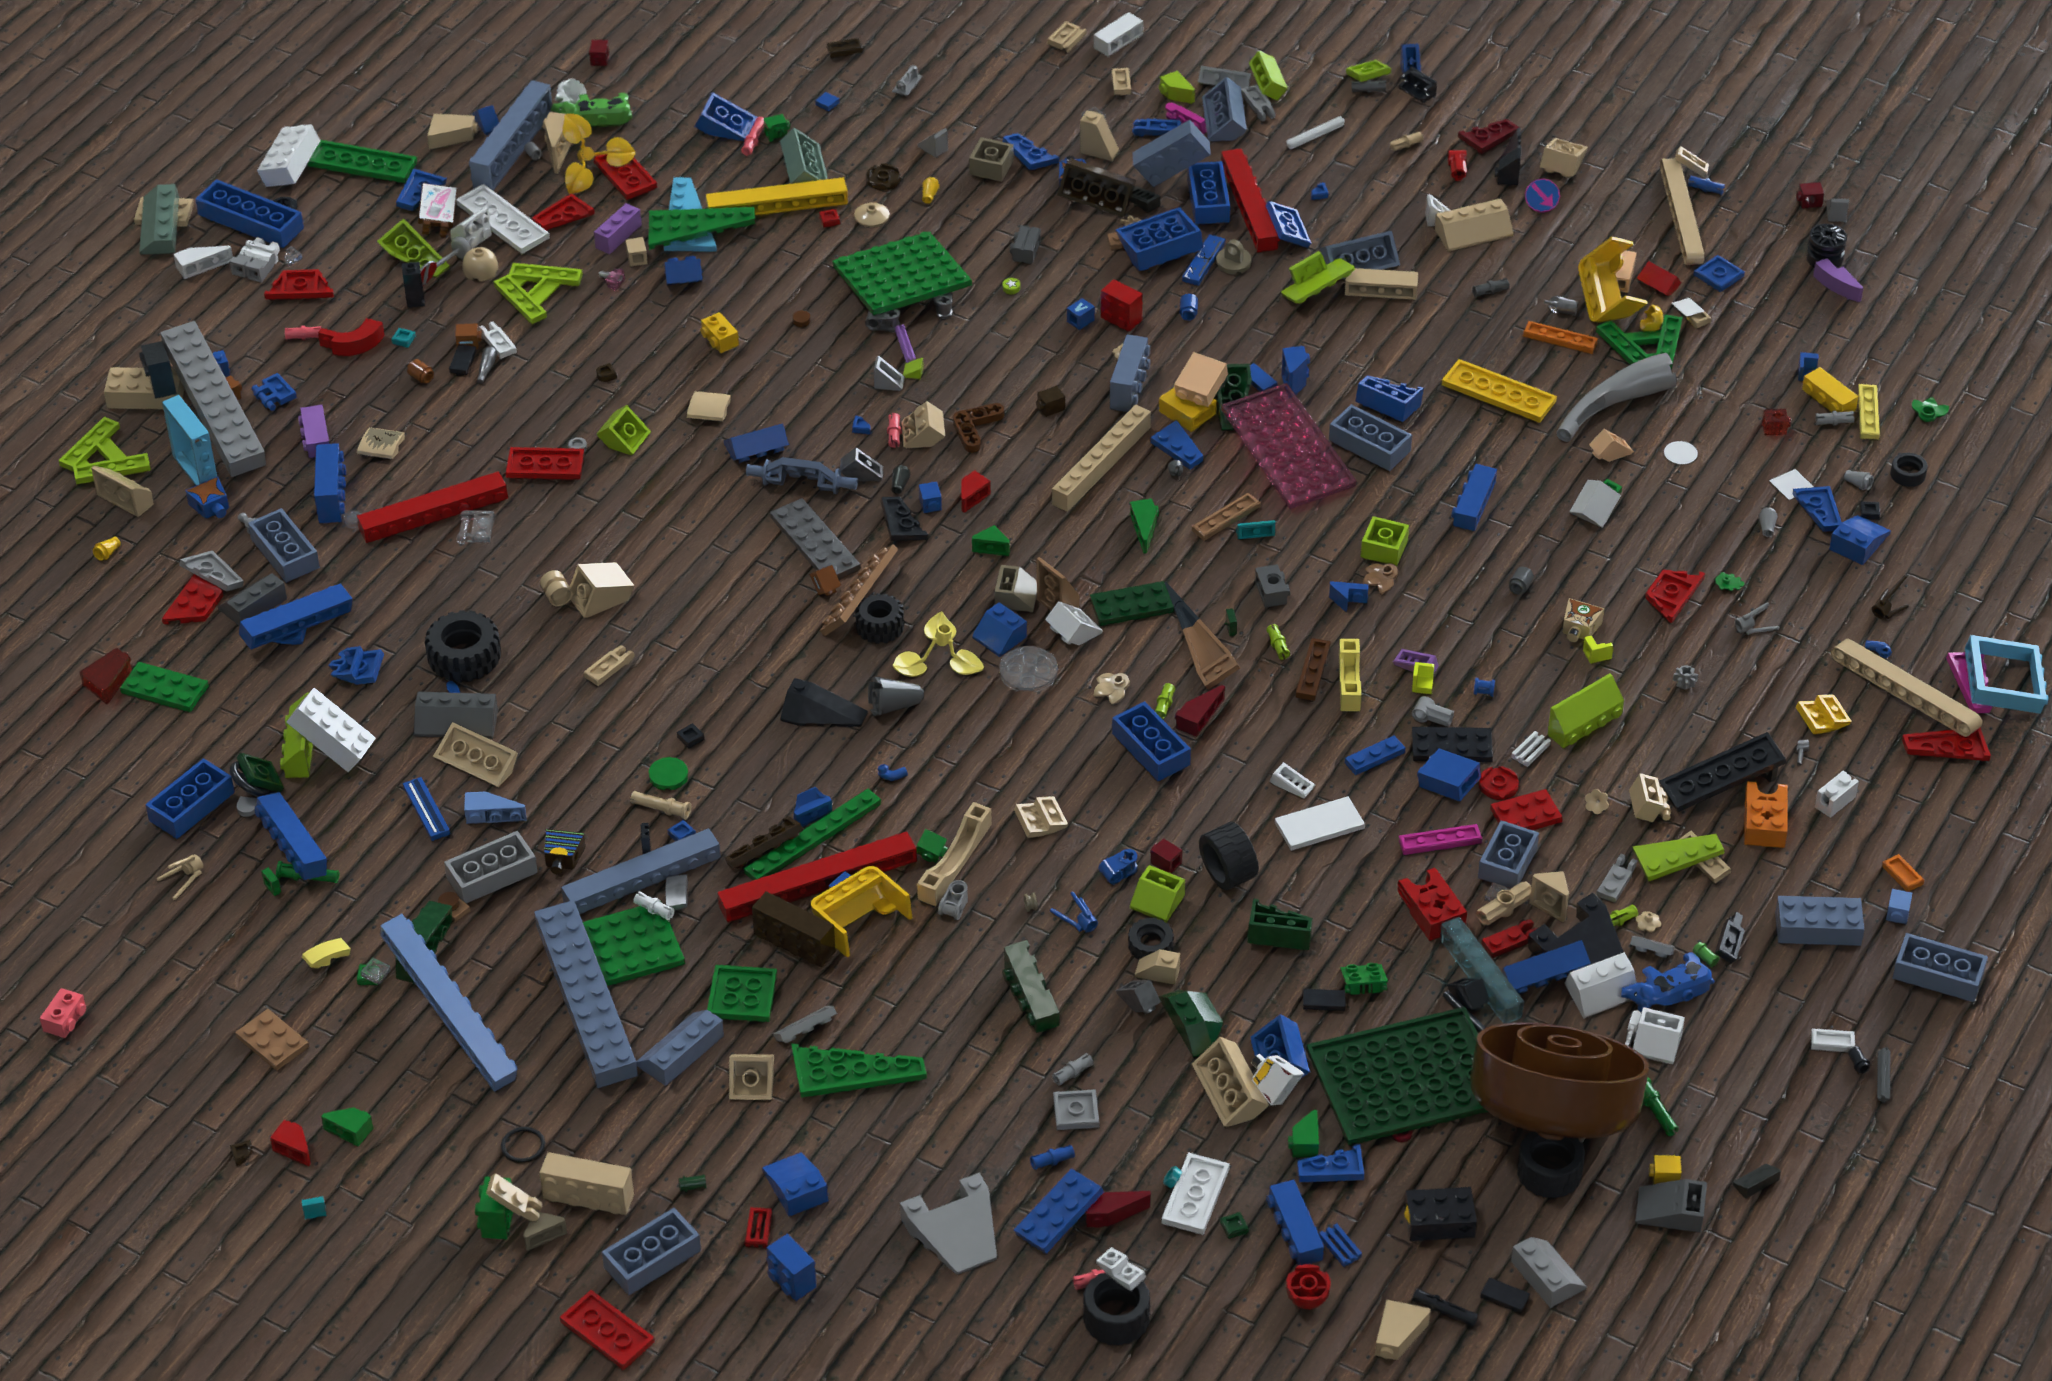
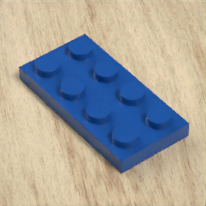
[1014,1168,1104,1254]

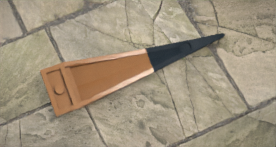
[1165,582,1240,690]

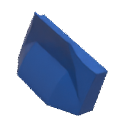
[793,787,832,827]

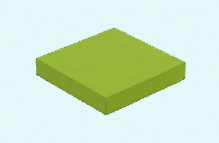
[1346,60,1391,82]

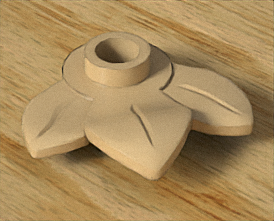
[1093,673,1130,705]

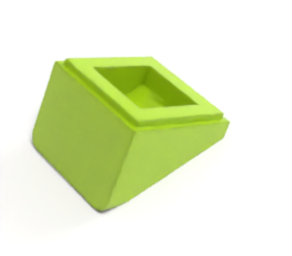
[903,358,923,379]

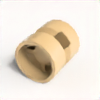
[540,570,573,606]

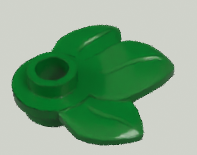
[1912,397,1949,422]

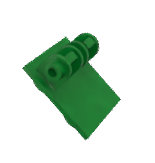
[1340,963,1388,995]

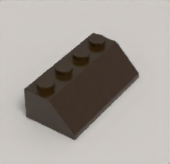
[1057,158,1136,217]

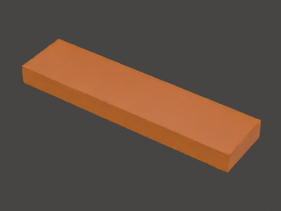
[1523,321,1598,354]

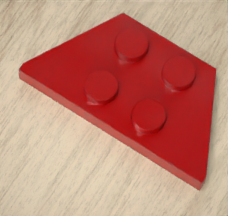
[264,269,334,300]
[1645,570,1705,623]
[162,574,223,625]

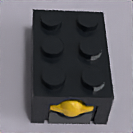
[1404,1187,1477,1241]

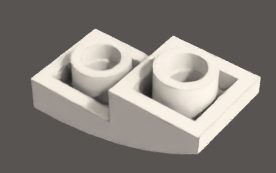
[1096,1247,1146,1291]

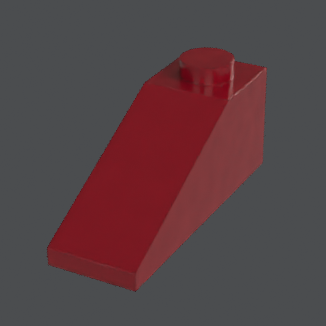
[1175,685,1225,737]
[1086,1191,1151,1228]

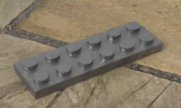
[770,498,861,579]

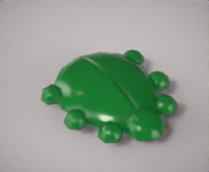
[1715,572,1745,591]

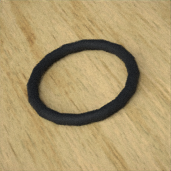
[501,1127,545,1163]

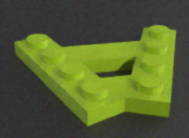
[494,263,583,324]
[58,417,151,484]

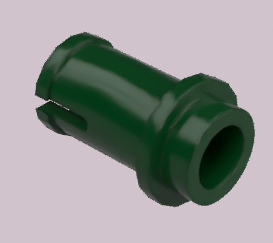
[678,1174,706,1193]

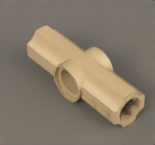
[1476,881,1531,926]

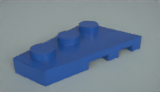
[1002,133,1060,170]
[1151,420,1203,470]
[1792,486,1842,532]
[1297,1144,1364,1182]

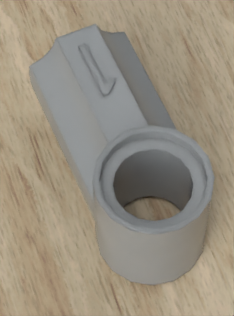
[1412,696,1454,727]

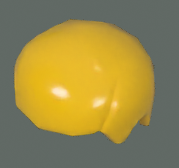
[1640,305,1664,331]

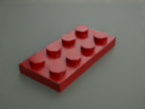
[593,154,657,200]
[506,447,584,480]
[560,1290,655,1370]

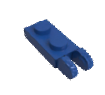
[1132,119,1181,137]

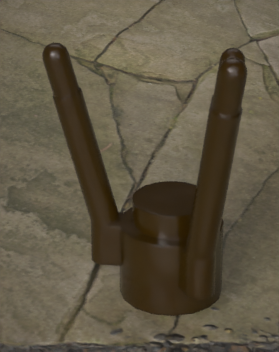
[1872,575,1909,619]

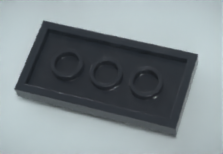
[1412,727,1493,762]

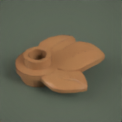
[1363,564,1398,594]

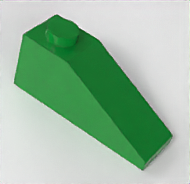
[1130,498,1159,554]

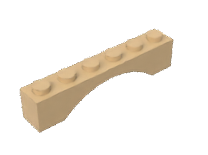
[917,802,992,906]

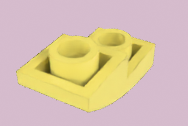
[302,938,351,968]

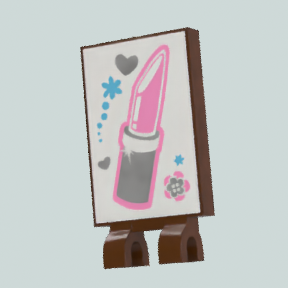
[418,183,457,237]

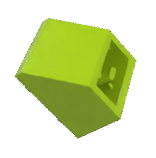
[1130,865,1185,923]

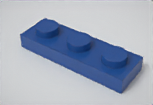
[1345,735,1405,776]

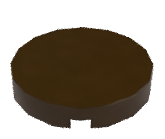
[866,163,901,190]

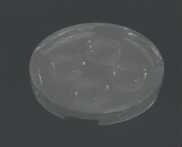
[999,646,1058,692]

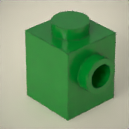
[916,829,948,863]

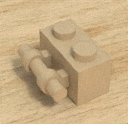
[1629,773,1671,822]

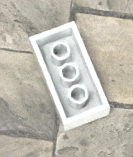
[257,124,320,187]
[287,688,375,772]

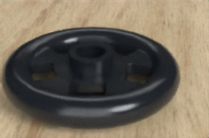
[229,761,271,797]

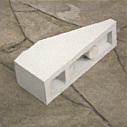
[174,245,233,279]

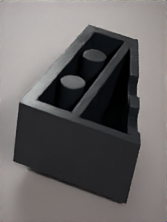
[139,341,177,399]

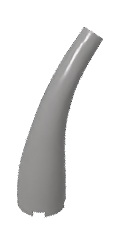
[1556,353,1676,442]

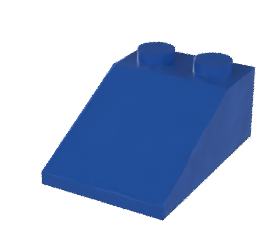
[694,92,757,141]
[1829,515,1891,565]
[762,1152,828,1216]

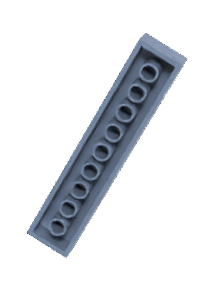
[534,900,638,1088]

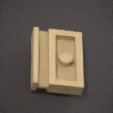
[1048,22,1086,52]

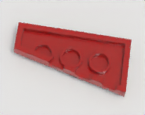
[1902,728,1991,761]

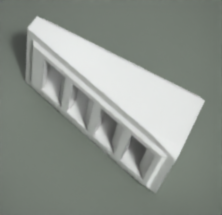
[1269,762,1315,799]

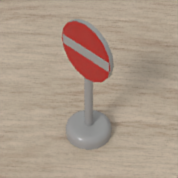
[420,236,472,286]

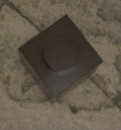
[1036,386,1065,417]

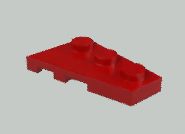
[532,194,595,230]

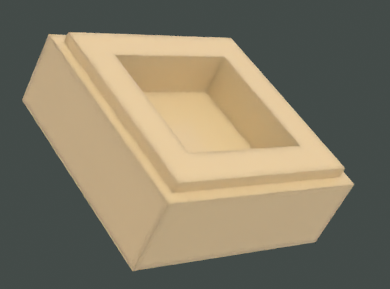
[1686,311,1712,329]

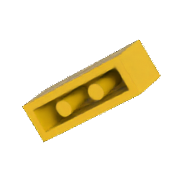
[1802,367,1859,413]

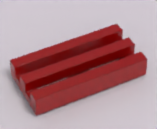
[745,1207,772,1248]

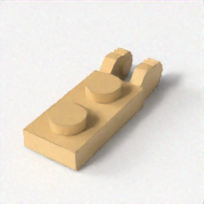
[584,645,635,686]
[486,1173,542,1222]

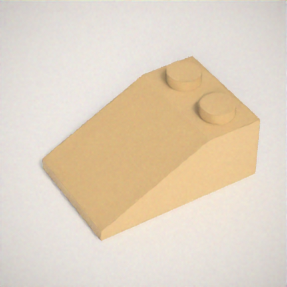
[543,112,571,174]
[1540,138,1588,178]

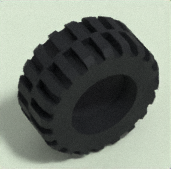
[425,610,501,683]

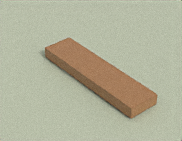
[1192,493,1261,541]

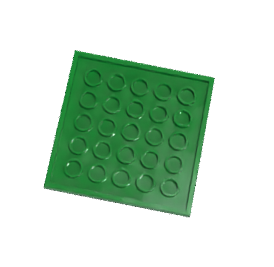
[832,231,972,316]

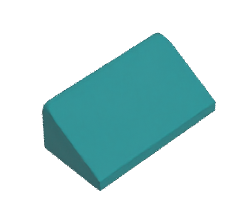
[1236,520,1276,539]

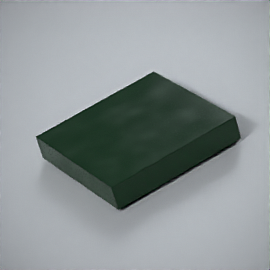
[236,753,284,793]

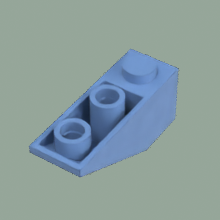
[464,792,527,824]

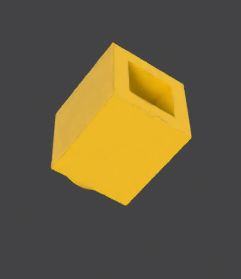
[1649,1155,1681,1184]

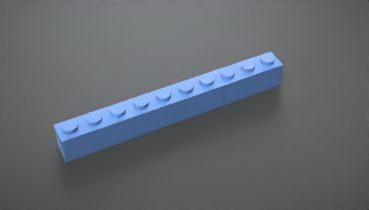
[380,914,518,1092]

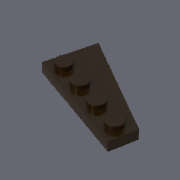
[725,816,803,869]

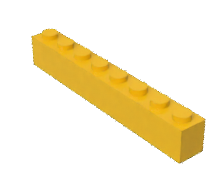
[706,177,848,215]

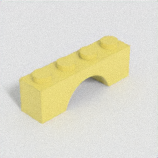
[1339,639,1361,711]

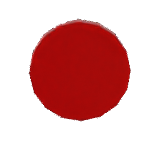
[1479,766,1519,800]

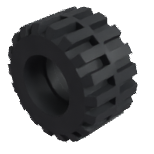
[855,593,904,644]

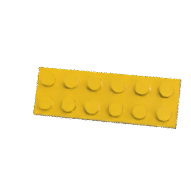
[1442,359,1557,423]

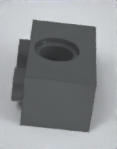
[1255,564,1290,608]

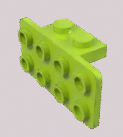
[1281,251,1355,303]

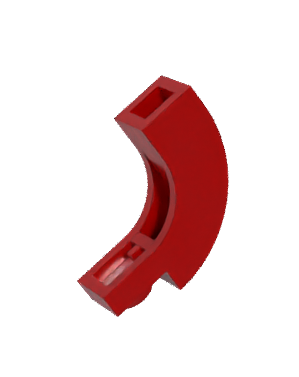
[318,318,385,356]

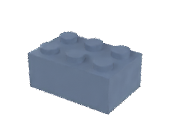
[1478,820,1539,889]

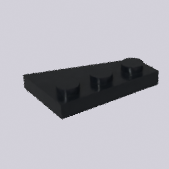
[881,497,928,541]

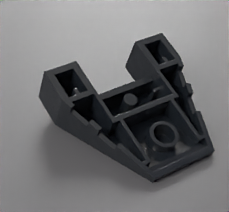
[1528,892,1624,965]

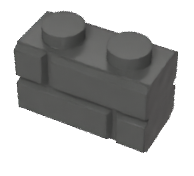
[1010,225,1041,264]

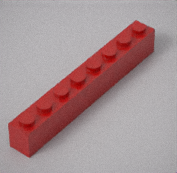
[1221,148,1281,253]
[357,471,508,543]

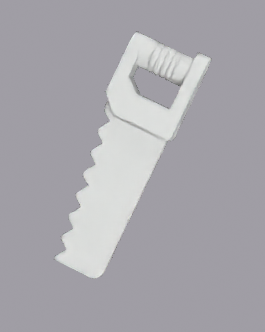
[1625,1010,1641,1047]

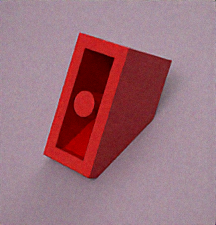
[961,470,991,513]
[270,1120,311,1166]

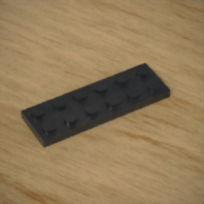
[1660,732,1786,812]

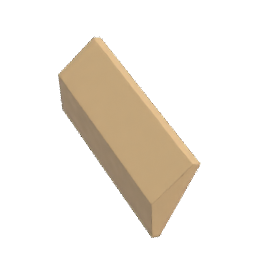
[433,722,518,788]

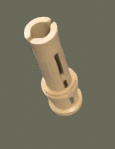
[630,791,691,820]

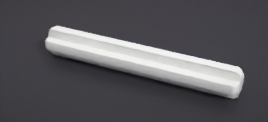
[1286,116,1344,149]

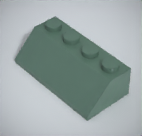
[780,128,828,184]
[139,184,179,255]

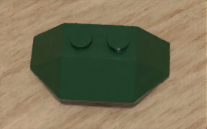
[1159,990,1223,1058]

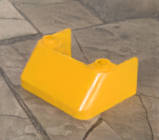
[1578,236,1648,323]
[811,866,912,957]

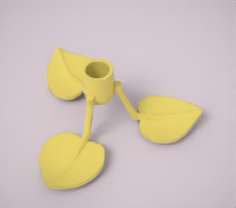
[893,611,984,677]

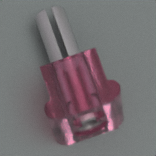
[599,268,626,290]

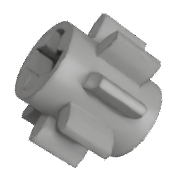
[1673,665,1698,689]

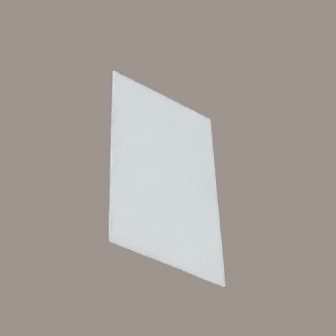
[1672,298,1704,316]

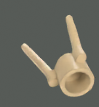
[157,854,203,900]

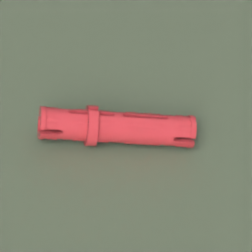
[741,117,764,156]

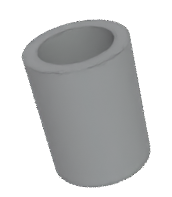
[524,142,542,160]

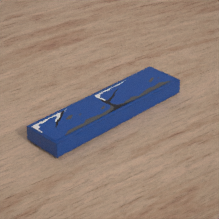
[1182,234,1226,286]

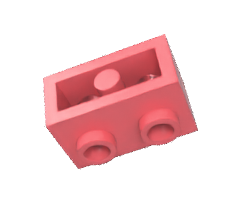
[40,988,86,1038]

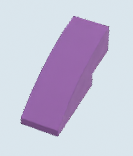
[1813,258,1863,302]

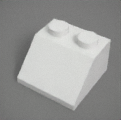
[1045,601,1103,645]

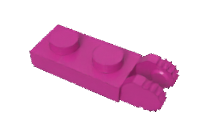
[1165,103,1206,135]

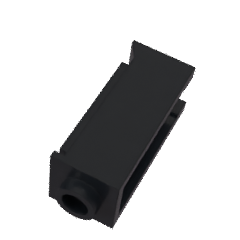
[402,262,425,308]

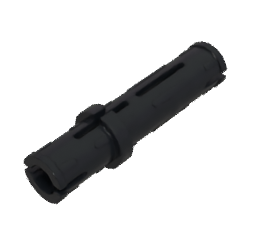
[1412,1288,1479,1327]

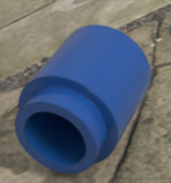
[1180,294,1198,320]

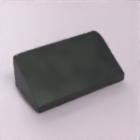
[1732,1164,1781,1199]

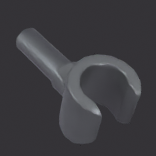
[1796,740,1809,765]

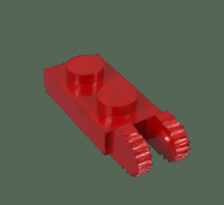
[1481,919,1537,958]

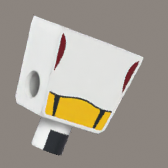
[1251,1054,1304,1106]

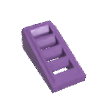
[1393,649,1438,673]

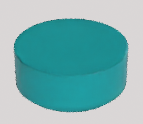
[1163,1166,1182,1188]

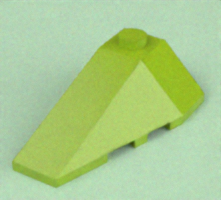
[377,218,450,278]

